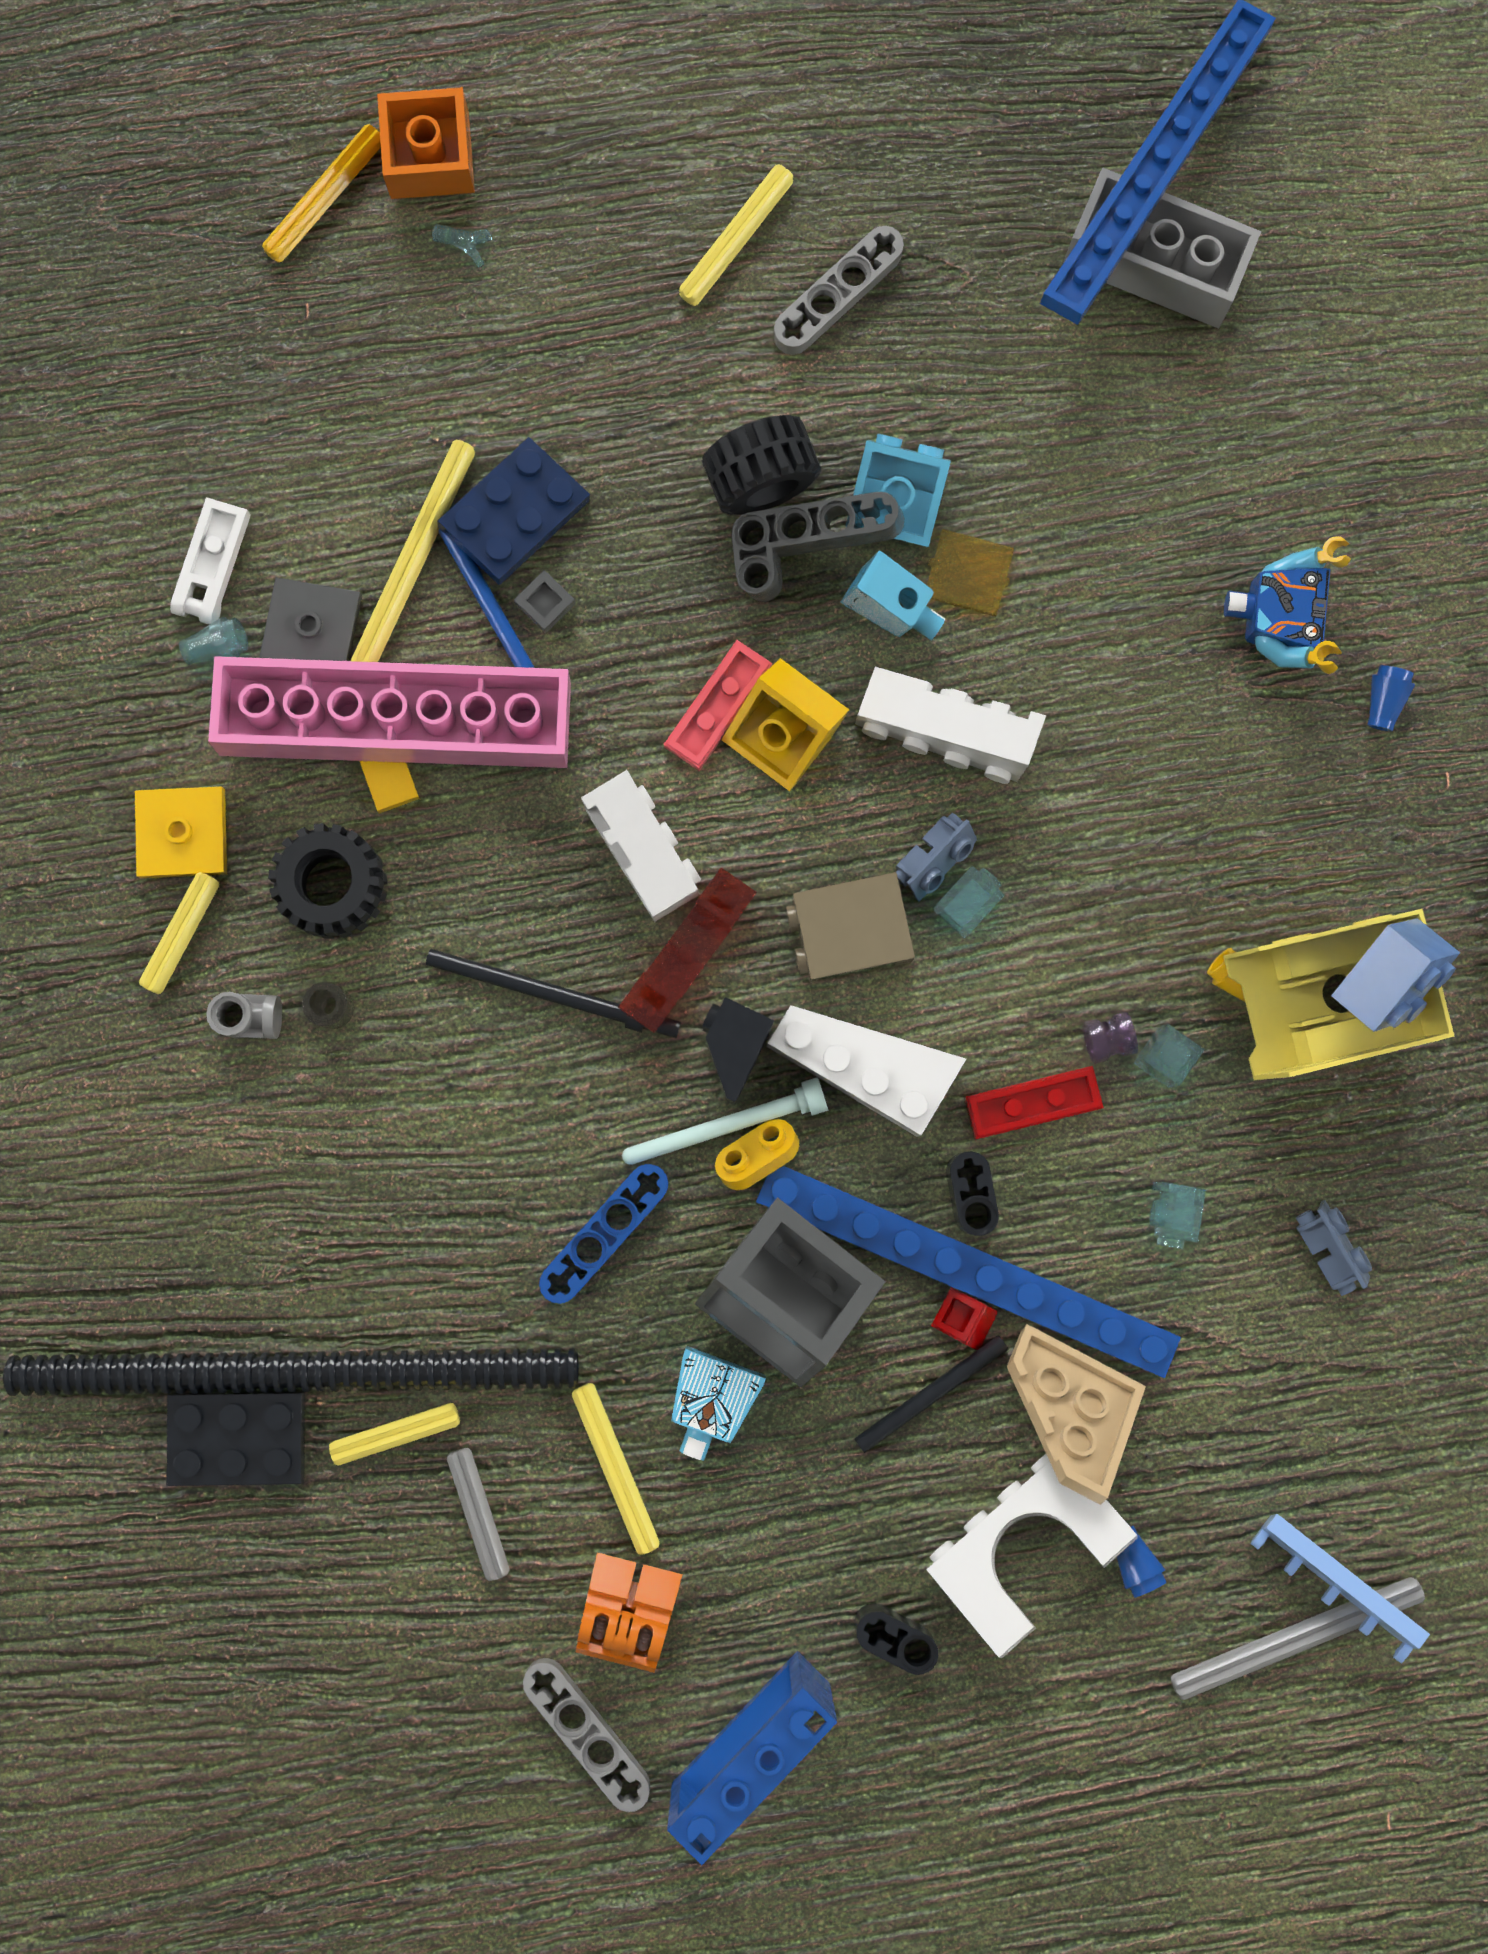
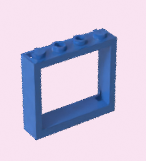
[667,1651,837,1865]

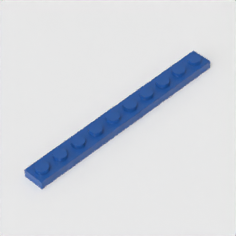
[1040,0,1276,325]
[756,1166,1181,1378]

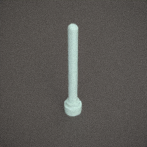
[622,1077,828,1165]

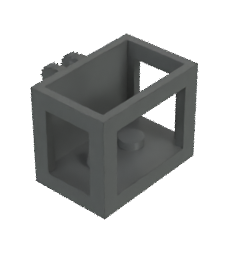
[695,1197,886,1387]

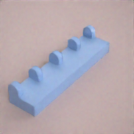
[1250,1514,1430,1663]

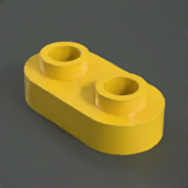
[715,1119,799,1190]

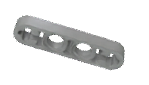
[774,226,904,355]
[523,1658,650,1812]

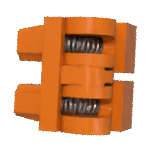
[575,1552,683,1673]

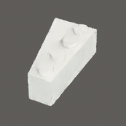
[855,667,1046,784]
[767,1005,966,1137]

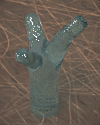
[432,224,492,268]

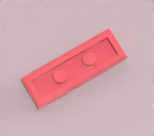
[664,640,772,771]

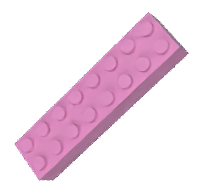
[208,656,571,768]

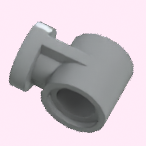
[206,992,282,1039]

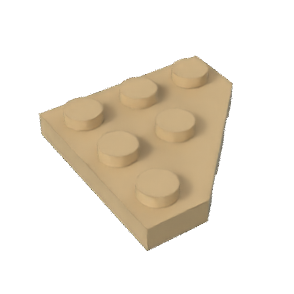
[1007,1324,1146,1505]

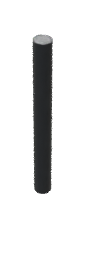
[854,1335,1009,1453]

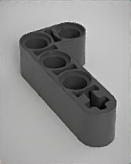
[732,492,905,602]

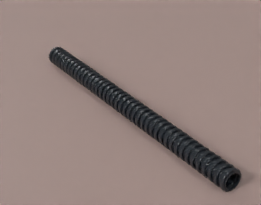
[3,1348,579,1396]

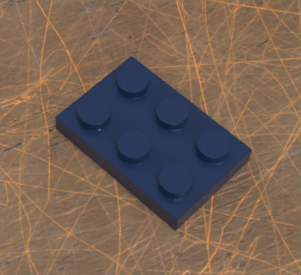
[438,437,590,585]

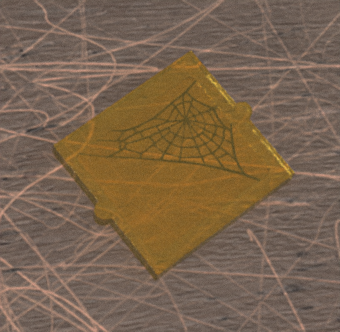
[927,529,1014,617]

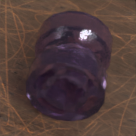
[1082,1011,1138,1064]

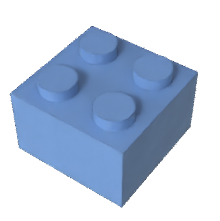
[1331,918,1460,1032]

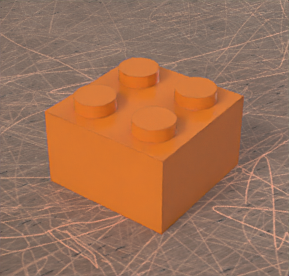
[377,87,475,199]

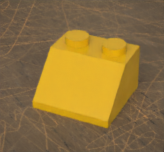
[721,658,849,791]

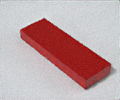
[964,1066,1104,1140]

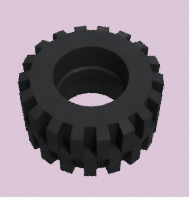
[702,415,822,515]
[268,823,388,939]

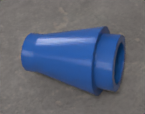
[1367,665,1415,732]
[1117,1525,1167,1598]

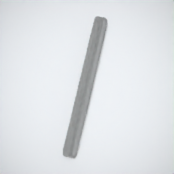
[1171,1577,1425,1700]

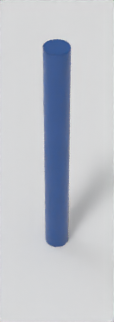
[438,529,535,668]

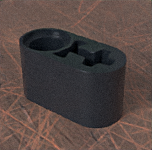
[946,1151,999,1236]
[854,1603,938,1675]

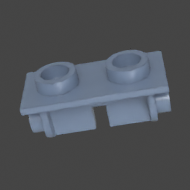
[895,813,977,902]
[1296,1200,1372,1296]

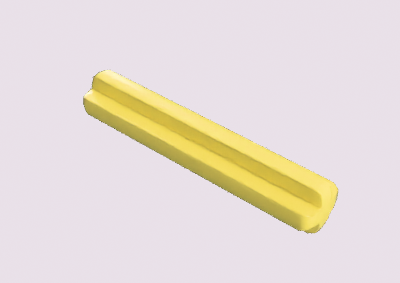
[139,872,219,994]
[329,1403,460,1466]

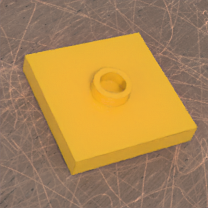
[135,786,227,878]

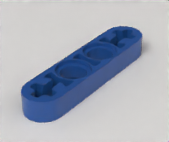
[539,1164,669,1304]

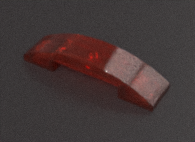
[618,867,757,1033]

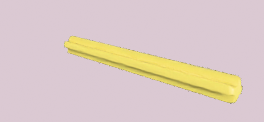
[350,439,475,662]

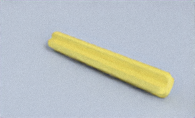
[679,164,793,306]
[572,1383,659,1555]

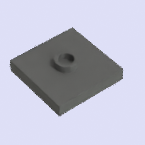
[259,577,362,661]

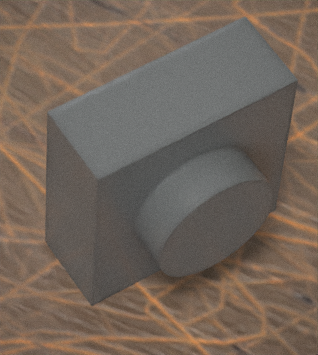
[514,570,576,634]

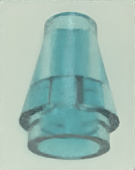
[179,617,248,665]

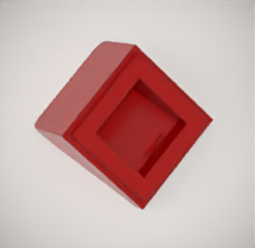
[931,1287,998,1350]

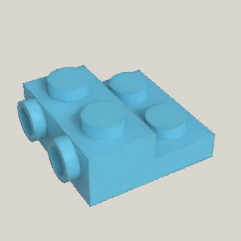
[846,433,951,547]

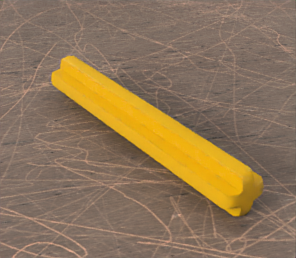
[262,124,381,263]

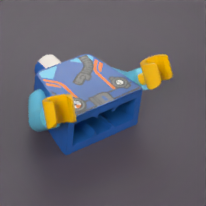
[1224,536,1351,674]

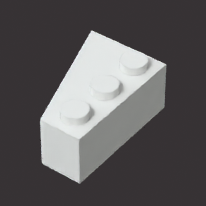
[581,770,701,922]

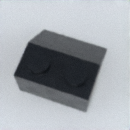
[702,997,774,1105]

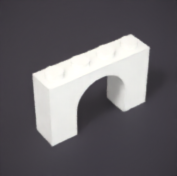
[926,1454,1138,1658]

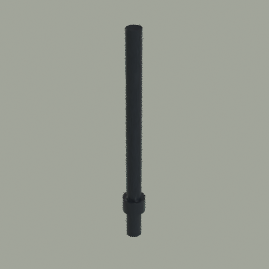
[426,949,681,1039]

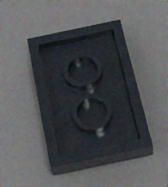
[166,1392,305,1486]

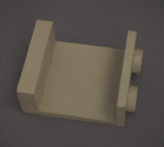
[786,872,915,984]

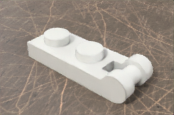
[170,497,251,626]

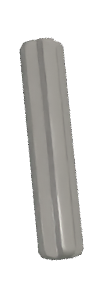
[447,1448,510,1581]

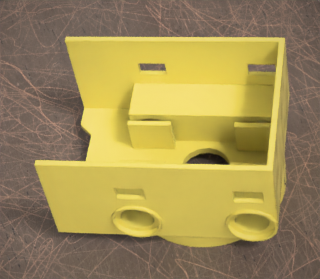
[1223,908,1455,1080]

